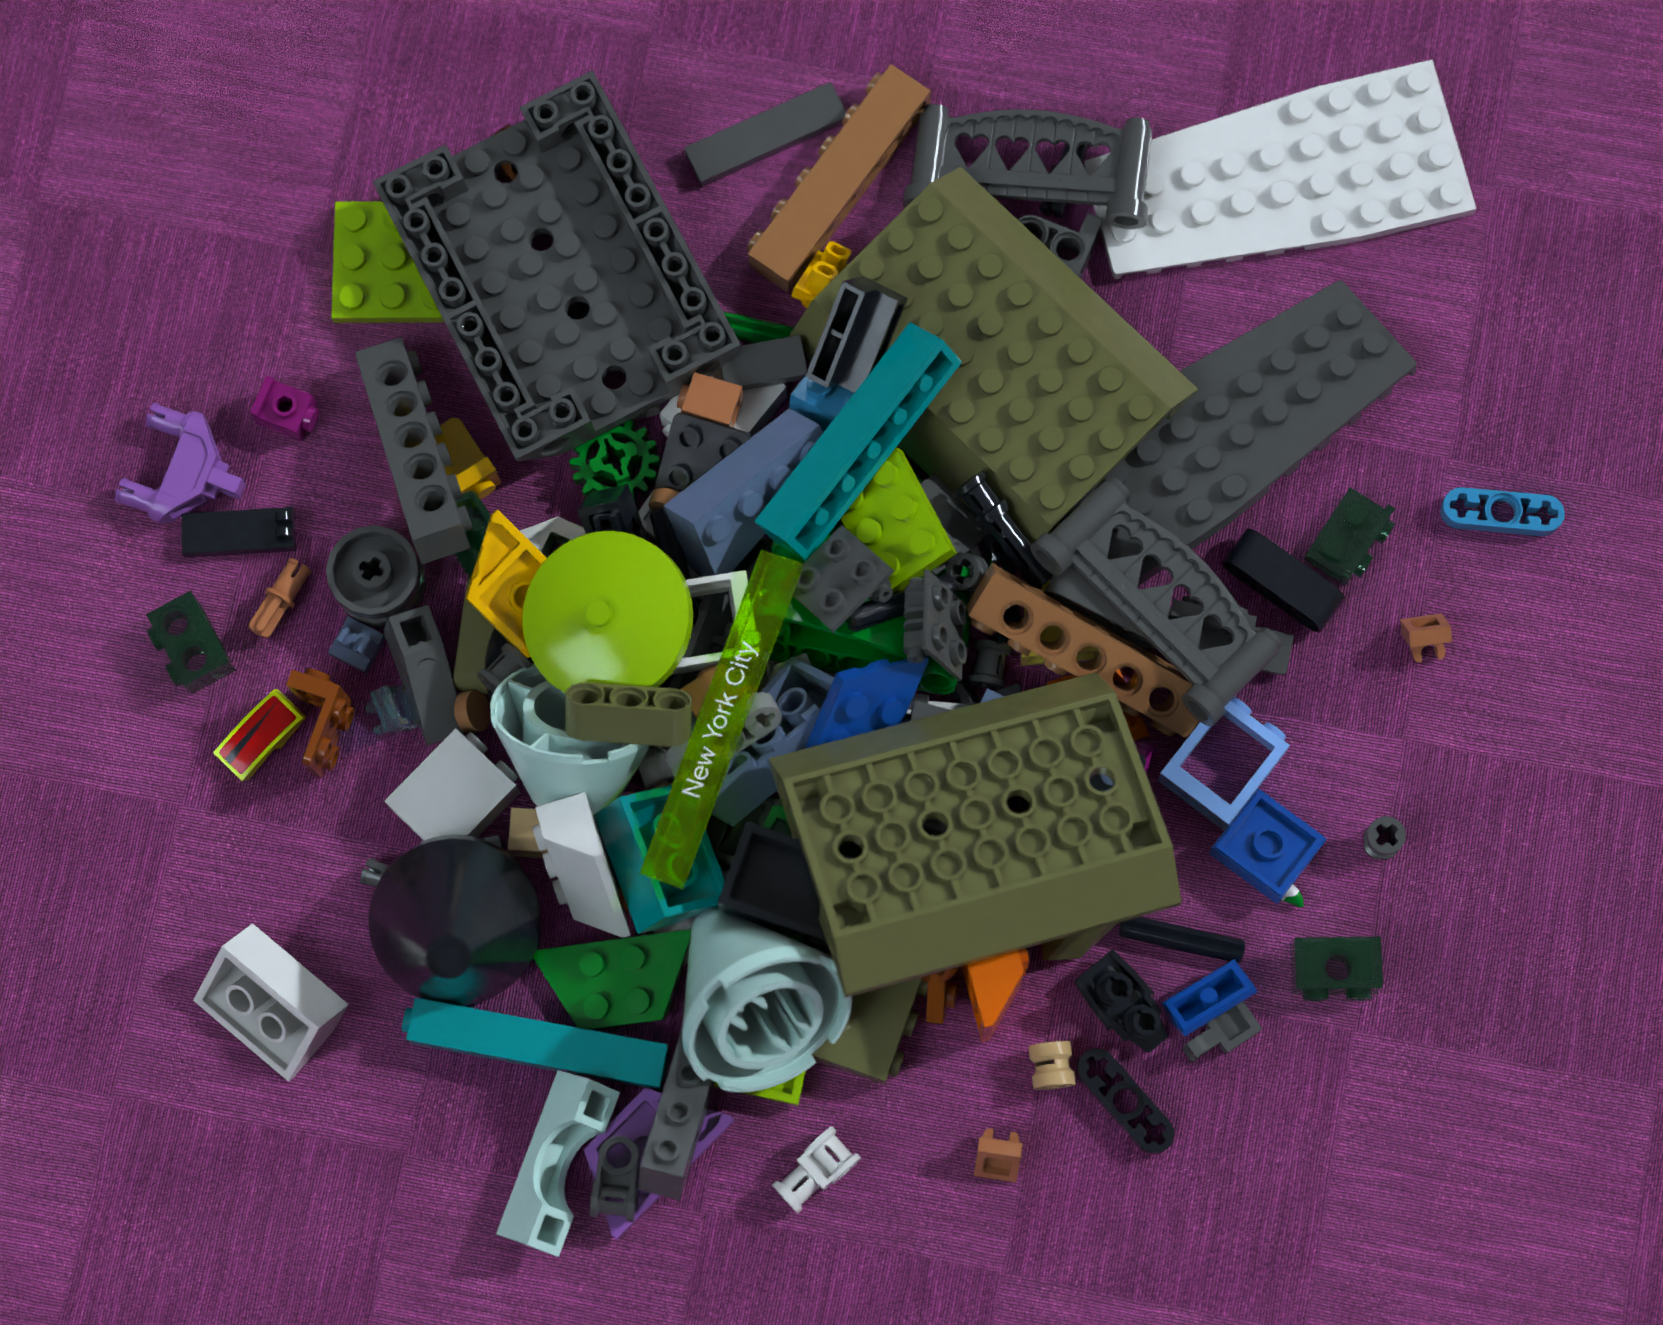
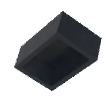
[717,821,855,948]

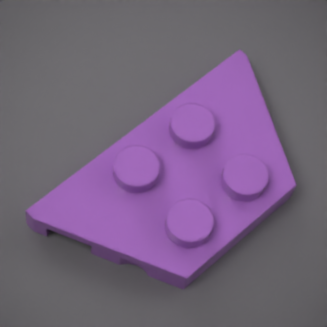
[584,1088,735,1241]

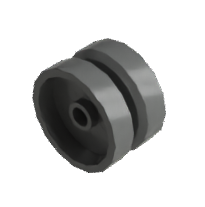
[326,525,426,628]

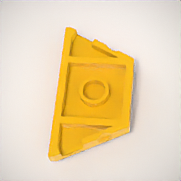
[465,510,547,658]

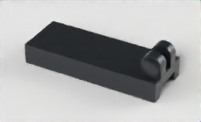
[181,507,297,558]

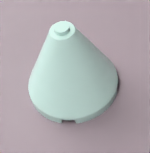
[682,908,852,1092]

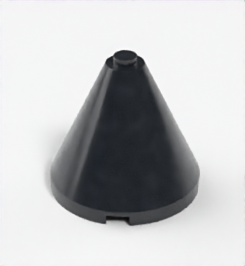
[368,835,541,1005]

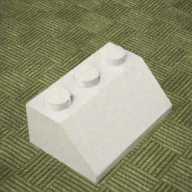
[532,792,631,938]
[193,923,349,1082]

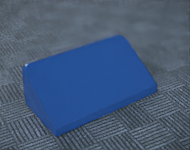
[1162,959,1258,1037]

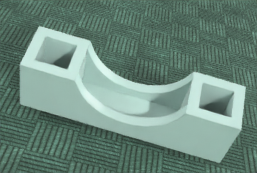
[496,1070,620,1257]

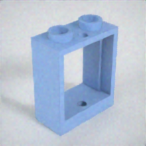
[1157,697,1290,831]

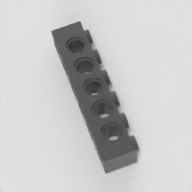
[355,337,473,564]

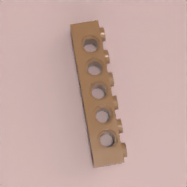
[966,563,1198,738]

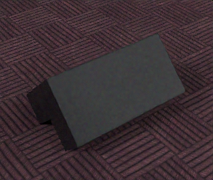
[805,276,908,393]

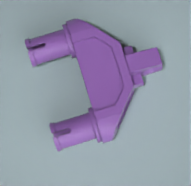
[115,403,246,524]

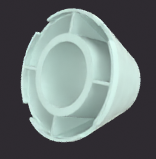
[491,664,650,816]

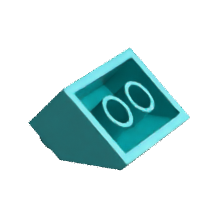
[594,782,725,934]

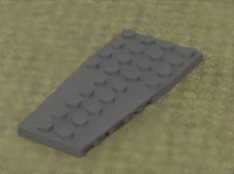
[1066,280,1416,586]

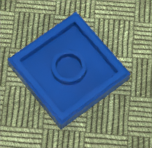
[1208,788,1327,904]

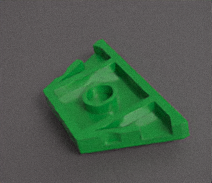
[533,929,691,1030]

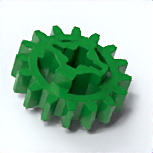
[569,419,660,504]

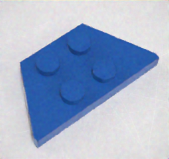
[805,656,930,748]

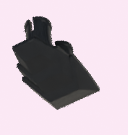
[1073,949,1168,1053]

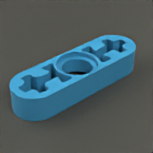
[1440,487,1565,536]

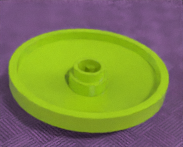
[522,531,693,693]

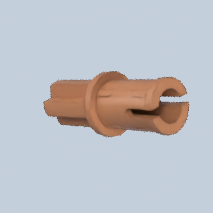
[248,558,312,639]

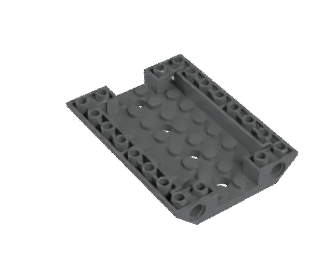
[372,70,741,462]

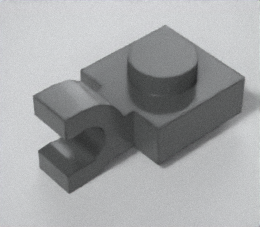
[1182,1002,1262,1063]

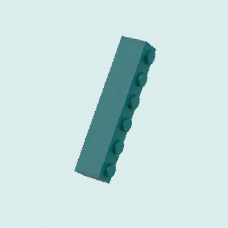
[754,322,962,561]

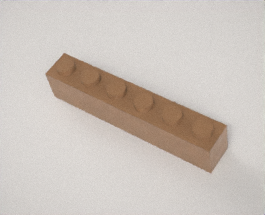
[747,64,931,294]

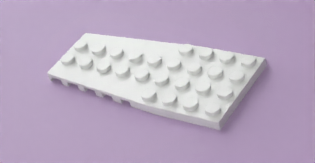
[1084,60,1476,279]

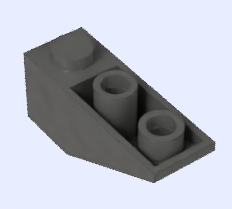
[383,605,466,746]

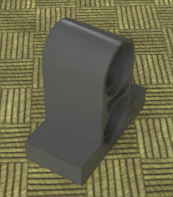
[1018,213,1103,279]

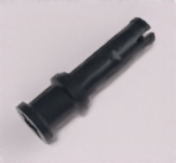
[953,470,1053,589]

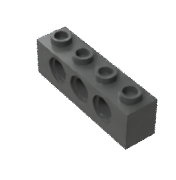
[638,1026,715,1201]

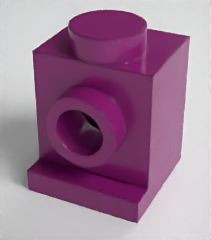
[250,375,319,441]

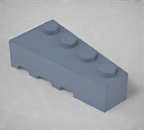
[664,408,823,577]
[683,656,834,827]

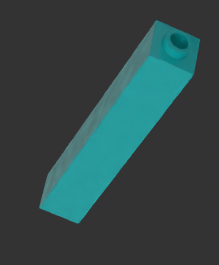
[402,997,671,1091]

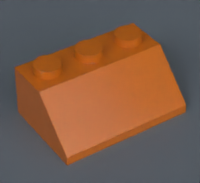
[961,948,1030,1043]

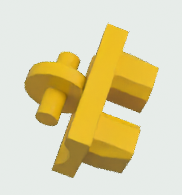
[791,241,852,308]

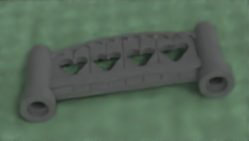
[903,104,1152,229]
[1030,478,1282,727]

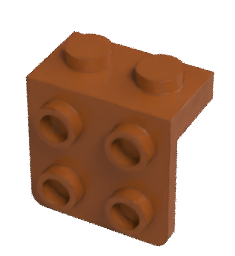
[286,668,355,778]

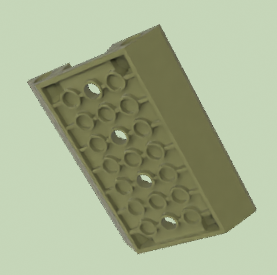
[768,672,1182,998]

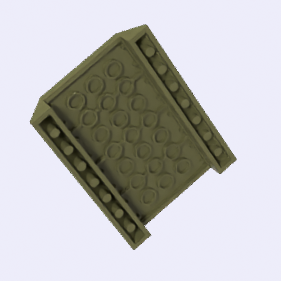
[788,167,1198,544]

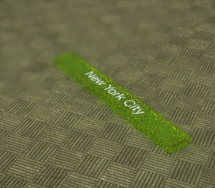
[639,550,803,890]

